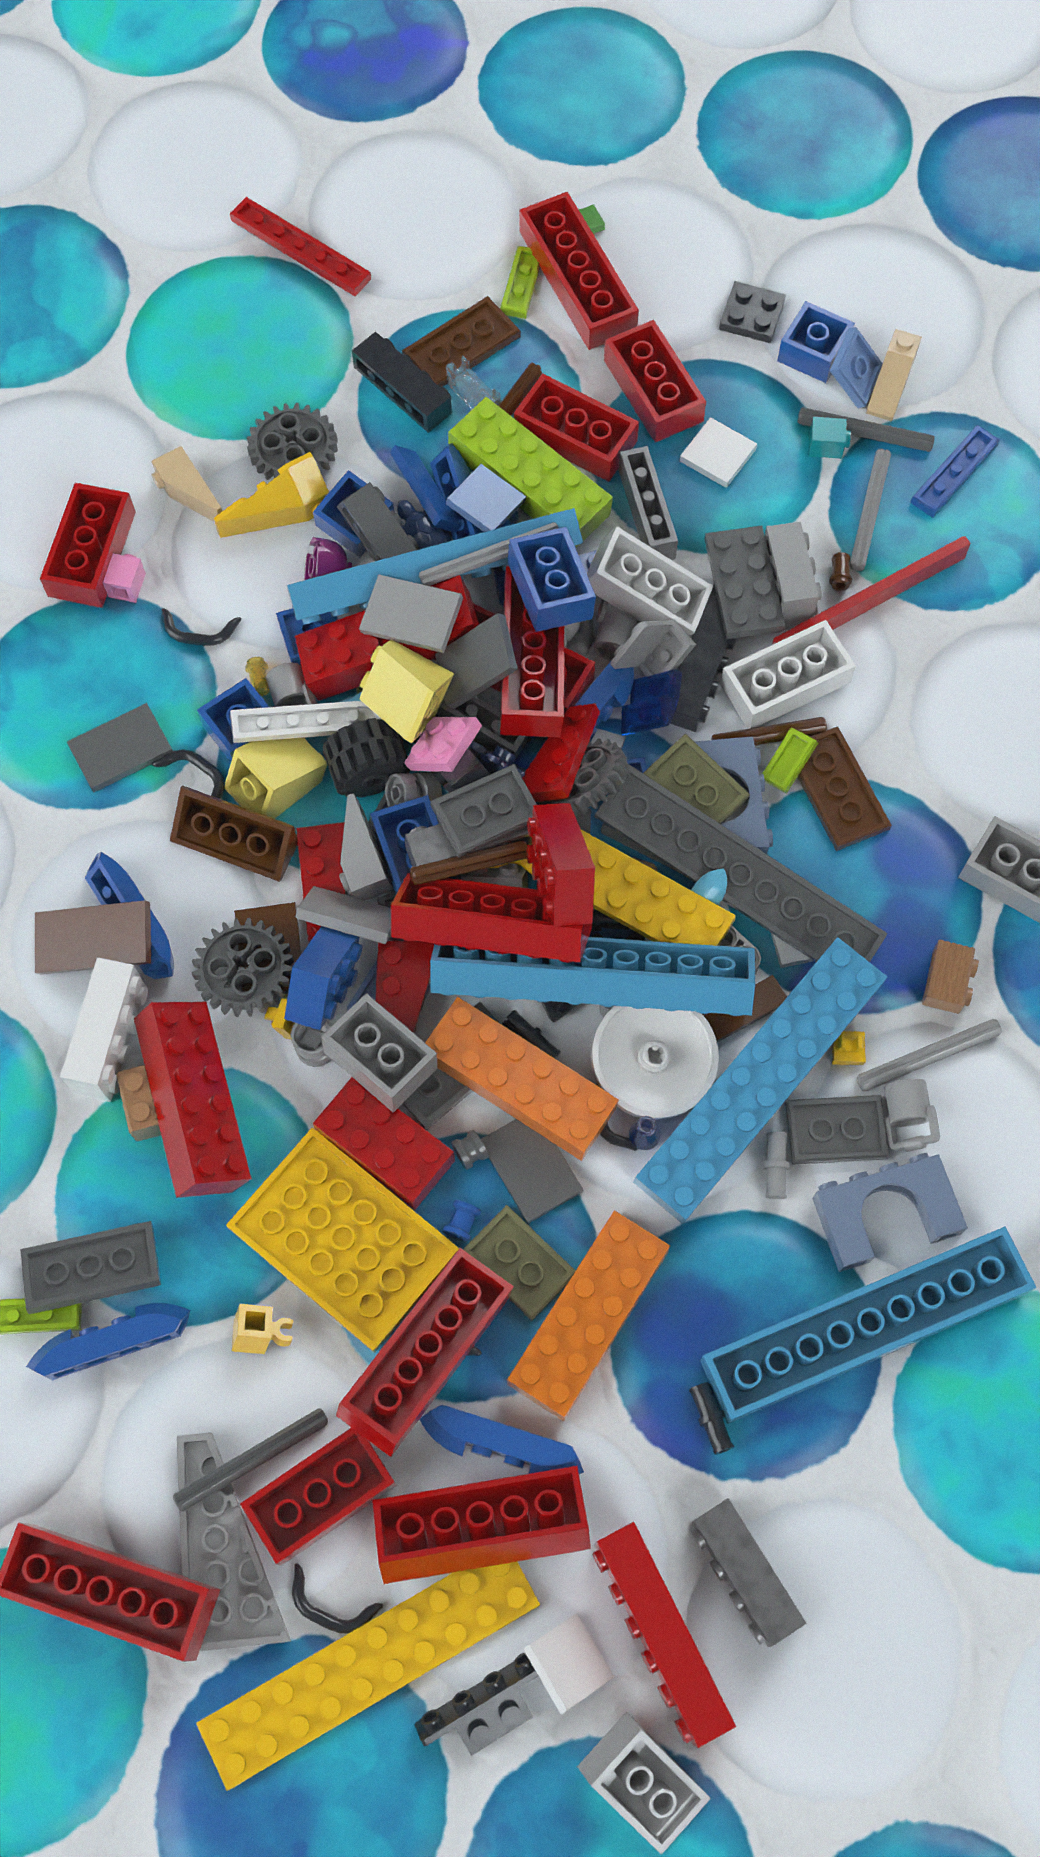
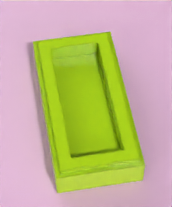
[762,727,818,794]

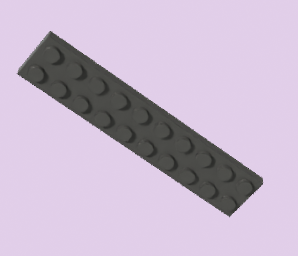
[594,765,888,962]

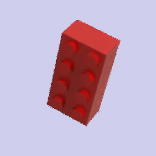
[604,319,706,443]
[514,373,639,482]
[40,482,136,608]
[526,803,595,926]
[312,1077,455,1210]
[240,1428,397,1566]

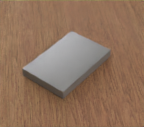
[359,575,463,653]
[295,886,391,944]

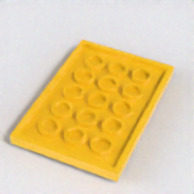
[226,1127,459,1353]

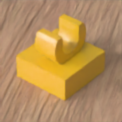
[264,998,295,1039]
[832,1031,866,1065]

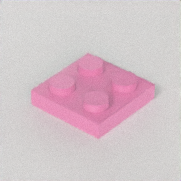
[404,717,482,772]

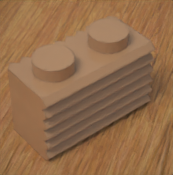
[922,940,979,1014]
[116,1065,161,1141]

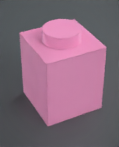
[103,553,146,603]

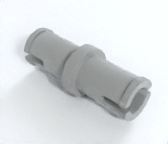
[763,1132,789,1199]

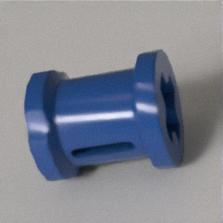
[442,1200,481,1242]

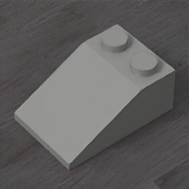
[339,793,393,901]
[577,1712,711,1855]

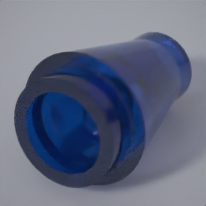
[629,1116,661,1150]

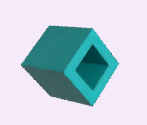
[809,417,851,459]

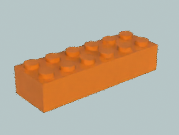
[425,996,619,1161]
[507,1210,671,1422]

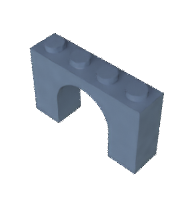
[695,737,773,854]
[812,1153,968,1272]

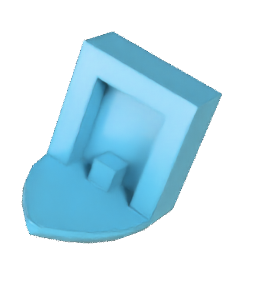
[691,868,727,905]

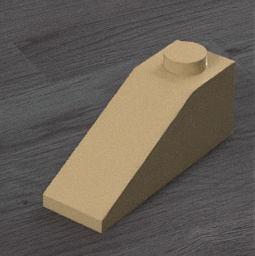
[866,329,922,421]
[151,446,222,521]

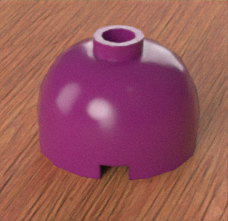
[304,537,352,580]

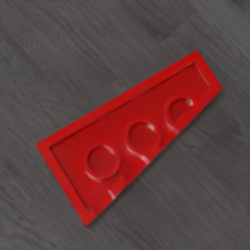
[522,703,600,802]
[296,822,346,943]
[375,941,434,1034]

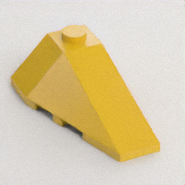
[213,452,329,538]

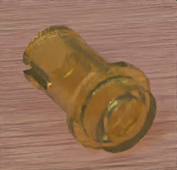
[245,657,270,696]

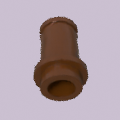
[829,552,852,591]

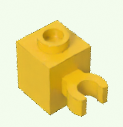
[232,1304,294,1354]

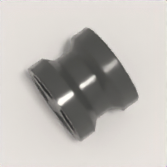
[451,1130,489,1170]

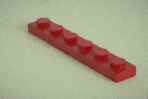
[230,197,372,297]

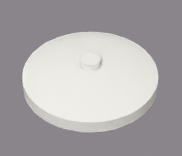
[591,1006,719,1120]

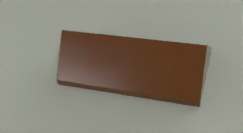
[170,786,298,882]

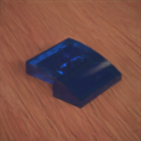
[621,669,682,736]

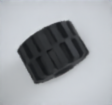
[323,718,410,798]

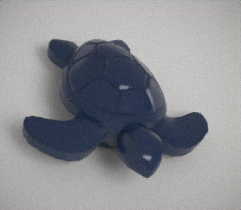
[397,500,452,550]
[469,740,526,778]

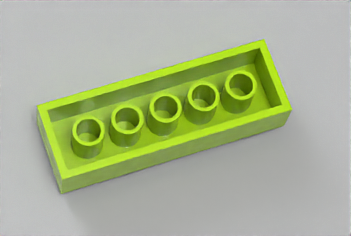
[448,397,613,548]

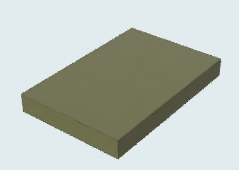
[643,734,750,824]
[463,1205,576,1321]

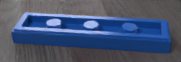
[910,425,1000,518]
[390,445,461,532]

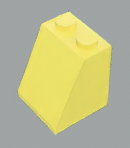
[359,639,454,743]
[224,738,327,819]

